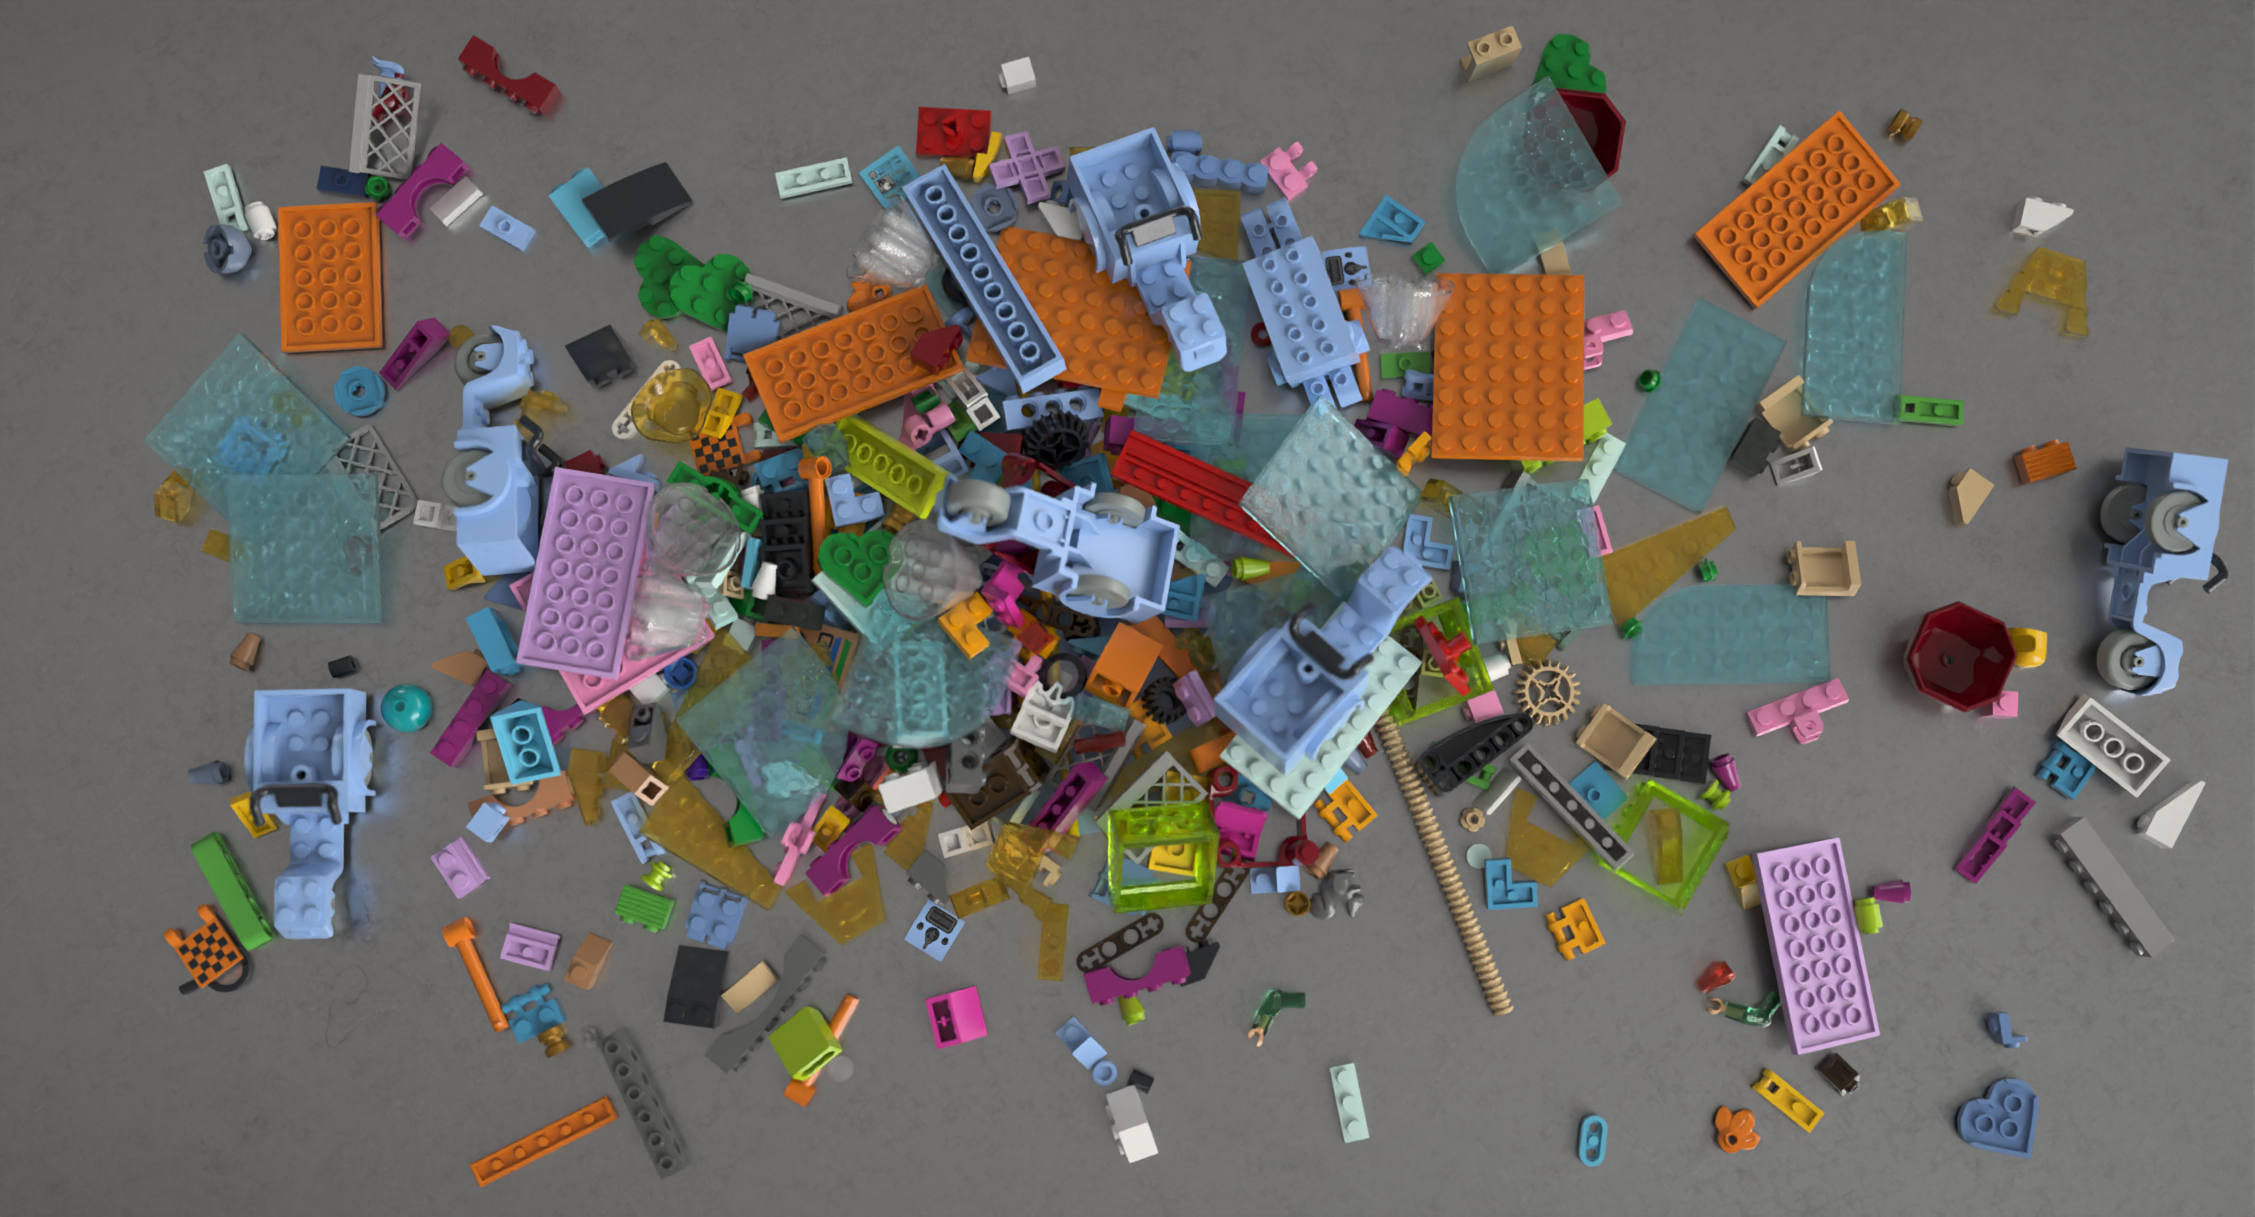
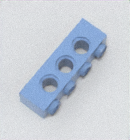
[999,385,1104,434]

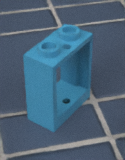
[465,607,523,677]

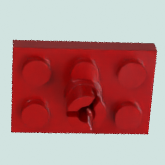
[916,107,992,159]
[1413,615,1473,696]

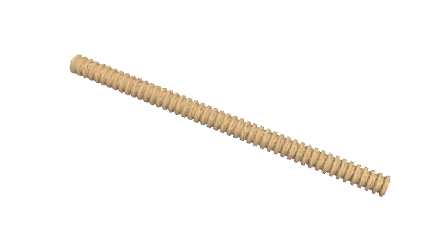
[1374,707,1514,1017]

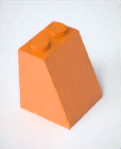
[1083,622,1163,713]

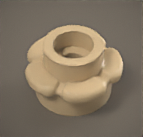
[1460,807,1485,832]

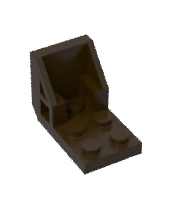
[943,735,1050,830]

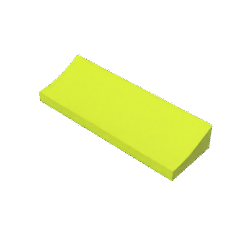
[824,415,957,519]

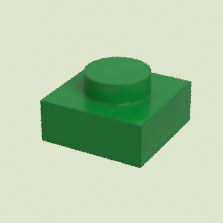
[1411,241,1446,277]
[910,387,941,414]

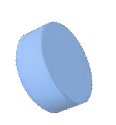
[1092,1060,1117,1086]

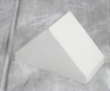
[945,365,988,410]
[1770,447,1822,485]

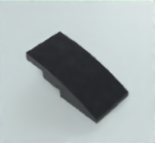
[582,162,693,243]
[759,489,814,595]
[1603,723,1712,785]

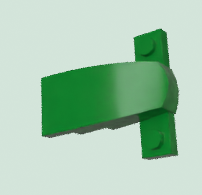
[663,460,765,577]

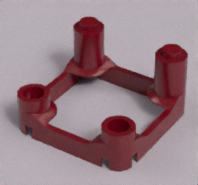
[971,452,1077,577]
[1205,766,1319,868]

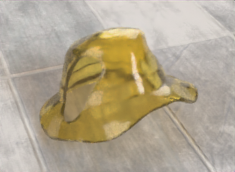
[631,368,713,444]

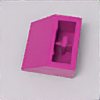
[925,986,988,1049]

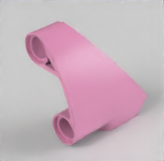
[899,384,956,451]

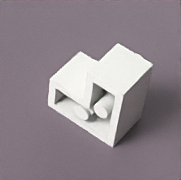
[878,760,944,814]
[1105,1084,1158,1163]

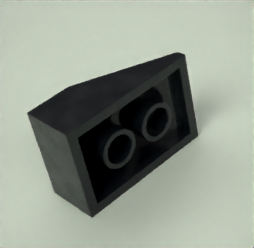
[565,324,637,387]
[663,945,729,1029]

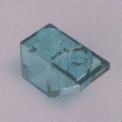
[802,423,850,478]
[1071,693,1131,733]

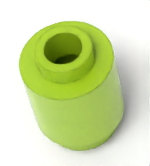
[1854,897,1883,935]

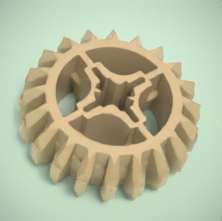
[1513,659,1581,726]

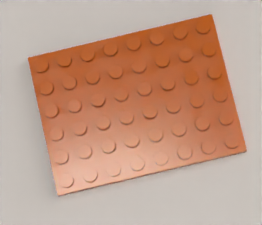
[966,226,1192,399]
[1432,273,1584,461]

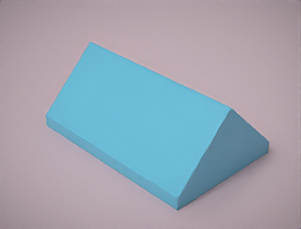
[490,700,561,785]

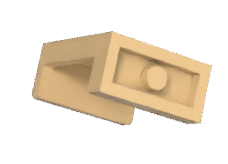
[1459,26,1522,83]
[1754,375,1833,454]
[1787,541,1861,596]
[1576,703,1656,780]
[476,729,538,795]

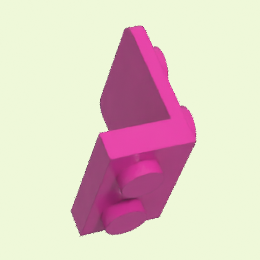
[981,555,1025,629]
[1206,801,1267,862]

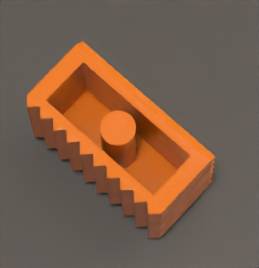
[2014,439,2077,485]

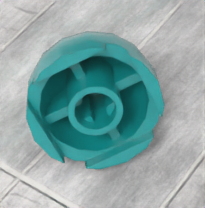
[381,683,434,733]

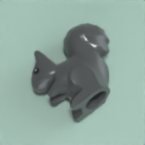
[1309,869,1365,920]

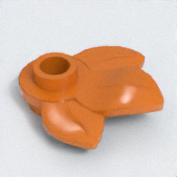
[846,276,892,312]
[1715,1106,1761,1154]

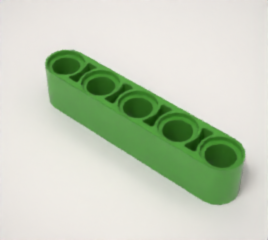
[191,831,273,951]

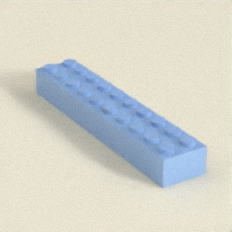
[902,164,1066,394]

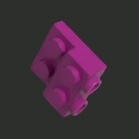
[821,710,879,783]

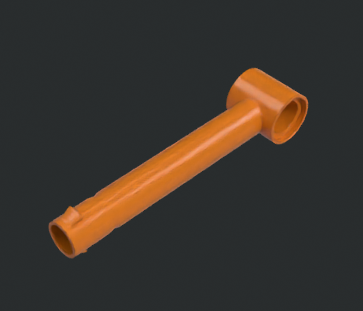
[1338,287,1373,402]
[798,456,832,575]
[442,916,509,1033]
[783,993,859,1108]

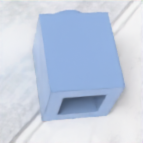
[466,802,510,842]

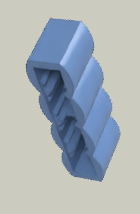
[1171,151,1269,195]

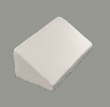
[430,176,483,226]
[1473,768,1521,815]

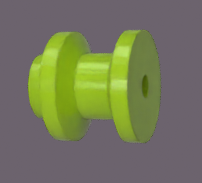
[1699,779,1731,810]
[640,860,672,892]

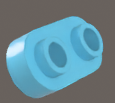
[1578,1115,1608,1167]

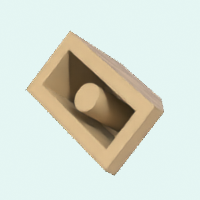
[1948,468,1995,528]

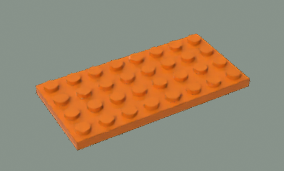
[1693,110,1901,309]
[743,284,964,444]

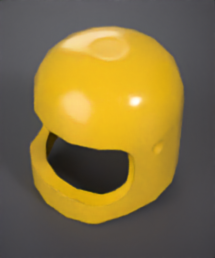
[2008,627,2048,668]

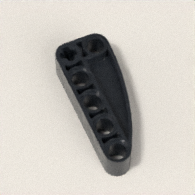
[1414,713,1533,797]

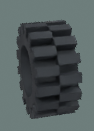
[1142,676,1187,725]

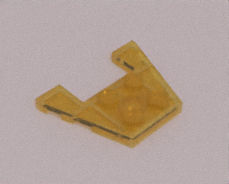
[1994,246,2089,338]
[1506,787,1591,888]
[985,821,1081,921]
[785,843,886,946]

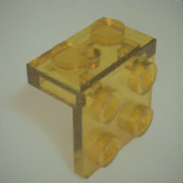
[513,390,568,443]

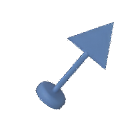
[944,306,1017,397]

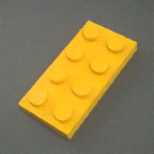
[1147,770,1207,877]

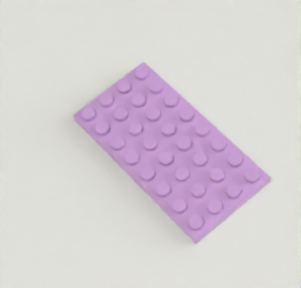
[516,467,655,680]
[1751,837,1880,1055]

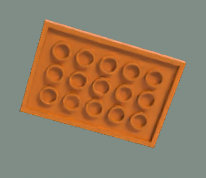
[278,202,383,353]

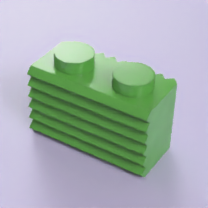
[614,884,675,933]

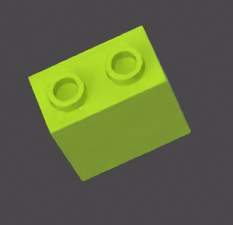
[768,1006,843,1081]

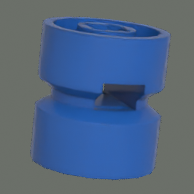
[664,657,702,690]

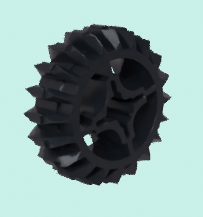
[1023,409,1090,471]

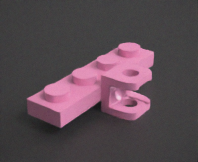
[1584,310,1633,370]
[1746,678,1849,744]
[772,790,828,886]

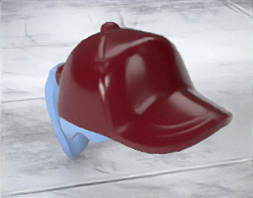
[371,56,410,126]

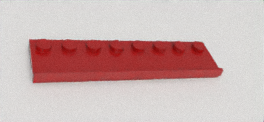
[1110,429,1314,558]

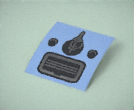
[1321,246,1372,292]
[904,899,965,962]

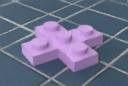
[988,131,1066,204]

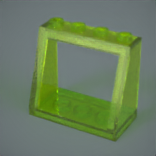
[1390,596,1495,726]
[1598,779,1731,916]
[1108,802,1219,914]

